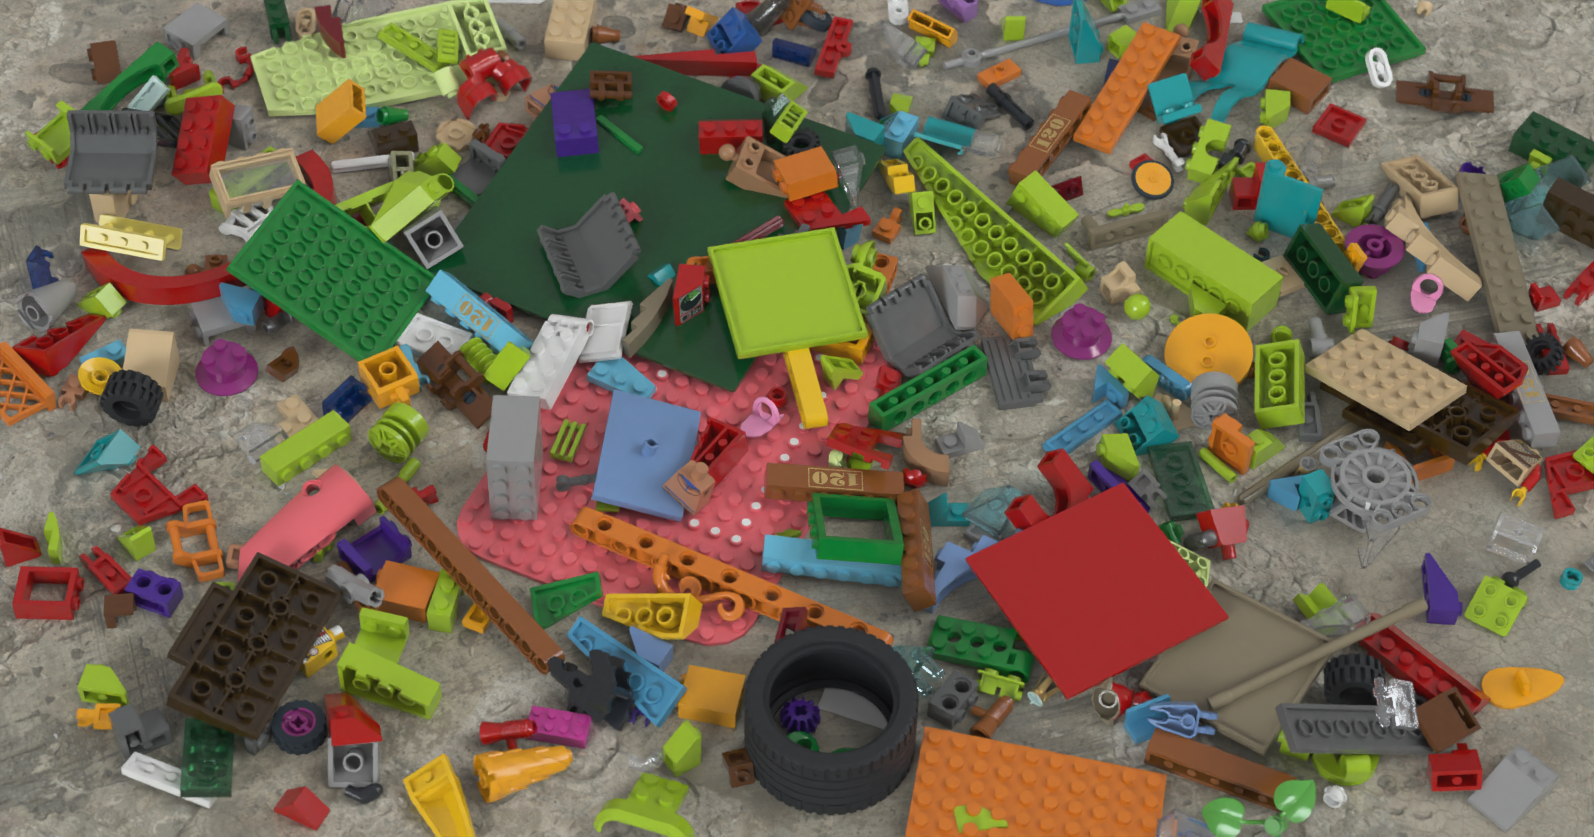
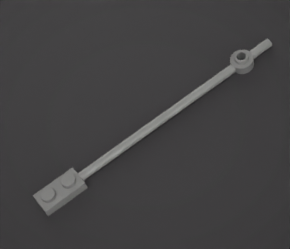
[942,0,1162,70]

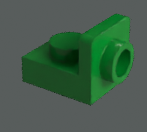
[1440,338,1461,374]

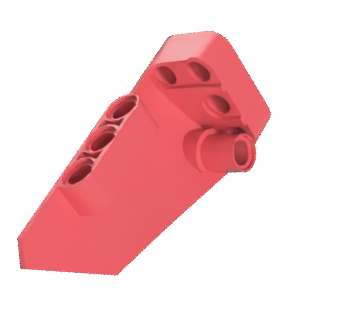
[238,464,377,582]

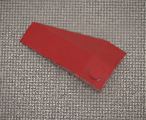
[12,313,107,377]
[324,692,382,746]

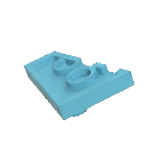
[587,356,656,399]

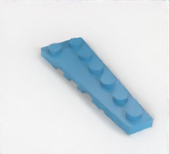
[567,616,688,728]

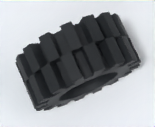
[782,126,820,157]
[1525,333,1565,375]

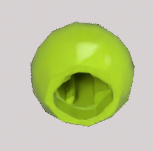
[1123,293,1151,321]

